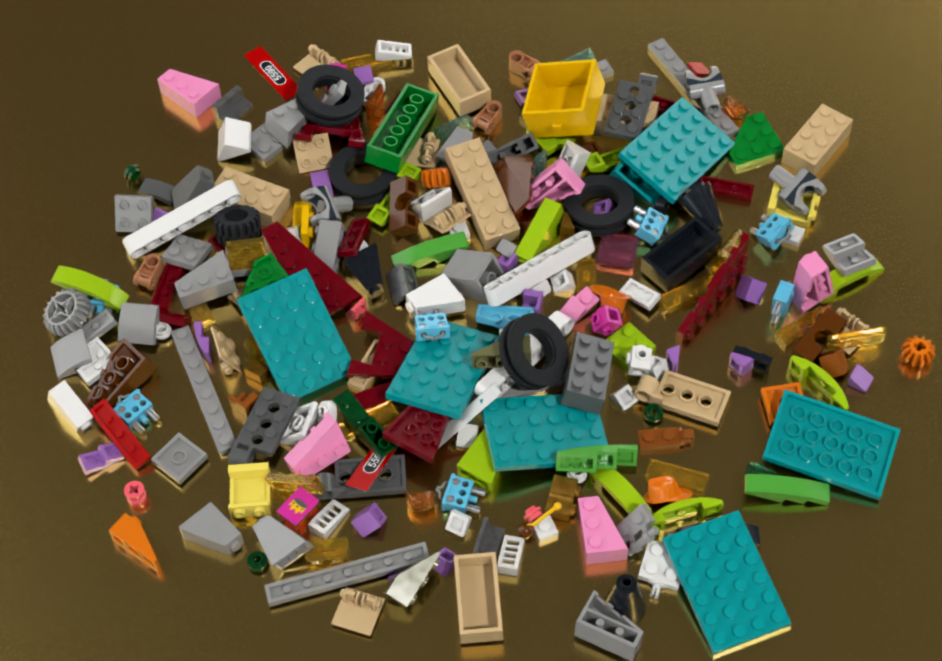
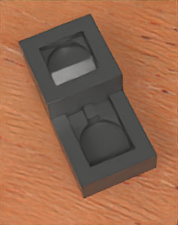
[138,178,175,206]

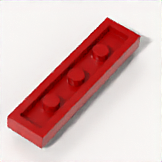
[89,398,152,470]

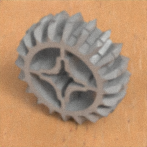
[42,287,92,337]

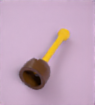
[517,502,562,540]

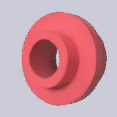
[524,505,543,523]

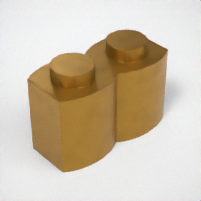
[545,474,581,521]

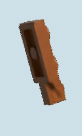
[637,427,694,451]

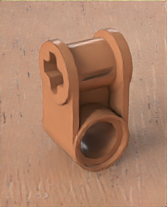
[509,50,540,81]
[472,100,503,135]
[133,253,164,291]

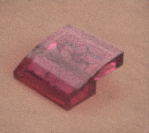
[596,233,639,269]

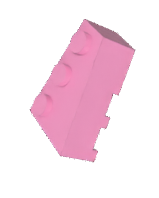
[157,69,222,118]
[526,157,585,210]
[792,251,834,314]
[284,412,351,483]
[578,496,628,565]

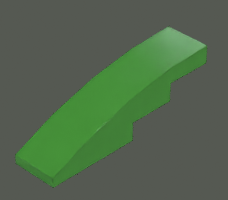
[391,232,470,269]
[556,445,638,473]
[745,474,830,505]

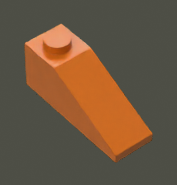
[109,513,161,571]

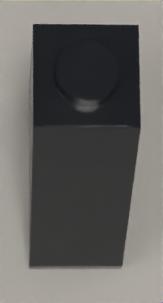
[343,243,384,301]

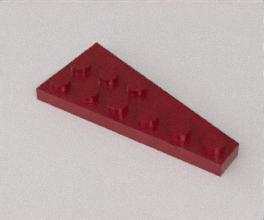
[382,405,450,464]

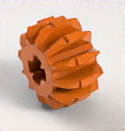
[421,167,451,188]
[901,335,935,369]

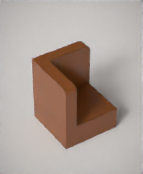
[818,348,850,378]
[228,392,259,418]

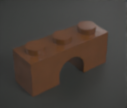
[389,175,419,238]
[791,307,847,364]

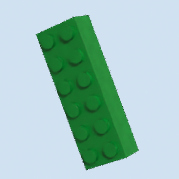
[365,83,439,174]

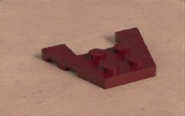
[295,117,365,148]
[346,312,414,379]

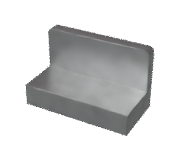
[212,85,253,122]
[386,262,419,305]
[473,517,505,559]

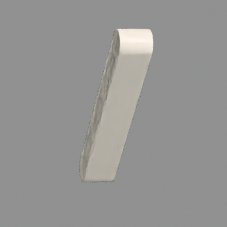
[122,180,242,259]
[483,231,595,307]
[474,311,575,398]

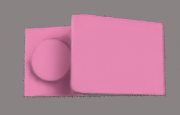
[560,286,600,323]

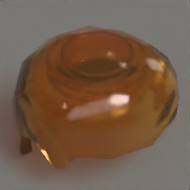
[723,96,751,121]
[405,491,437,512]

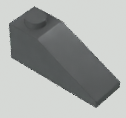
[487,132,539,167]

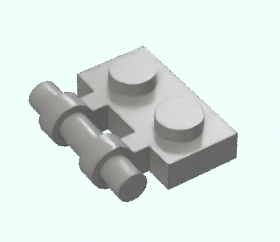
[616,504,659,556]

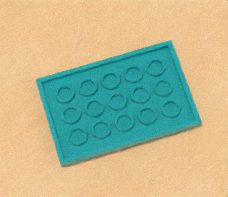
[618,97,735,205]
[236,268,351,398]
[386,322,500,420]
[762,389,901,501]
[480,394,608,472]
[662,510,792,655]

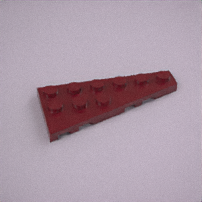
[261,221,363,316]
[676,232,750,345]

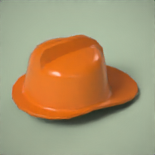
[590,284,632,315]
[643,476,693,504]

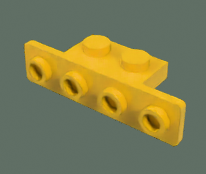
[293,201,314,250]

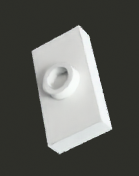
[619,278,661,311]

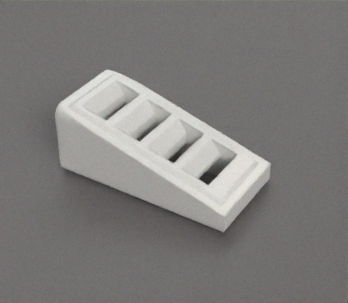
[375,40,412,61]
[308,499,350,541]
[497,535,525,576]

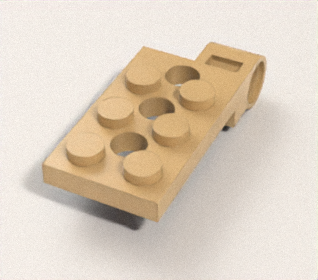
[634,370,731,427]

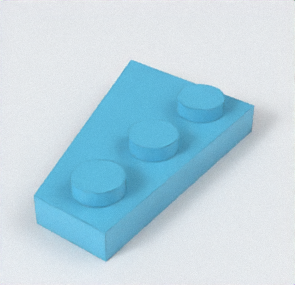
[476,304,535,335]

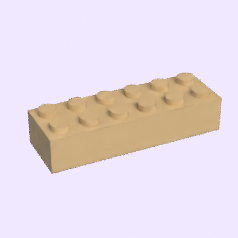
[445,137,520,250]

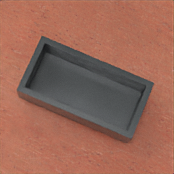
[561,332,614,415]

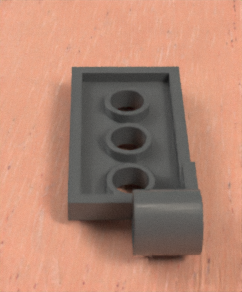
[604,72,659,141]
[228,387,300,465]
[315,454,407,500]

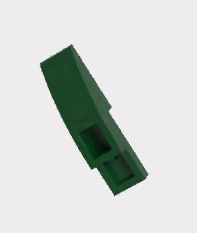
[332,389,398,459]

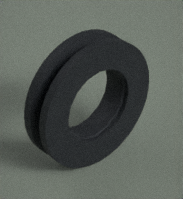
[296,64,365,127]
[329,142,397,206]
[564,175,635,237]
[499,313,569,390]

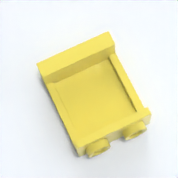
[766,182,821,228]
[228,462,271,518]

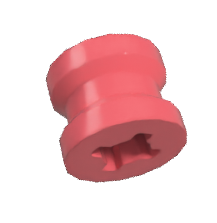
[124,481,147,506]

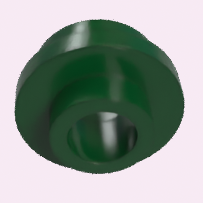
[124,164,141,181]
[644,403,664,423]
[247,551,268,571]

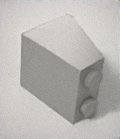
[441,249,505,305]

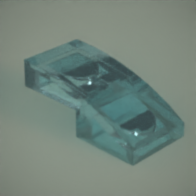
[531,150,547,178]

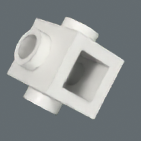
[626,345,655,377]

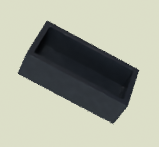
[641,216,722,293]

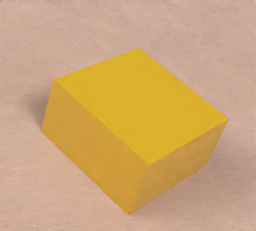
[522,59,605,138]

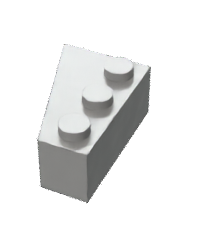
[265,99,312,148]
[312,219,347,273]
[174,250,237,309]
[574,590,644,661]

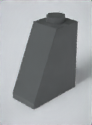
[171,165,215,209]

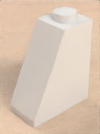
[405,274,465,315]
[47,380,93,432]

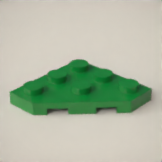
[729,111,785,170]
[241,253,288,297]

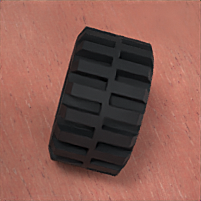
[213,205,262,248]

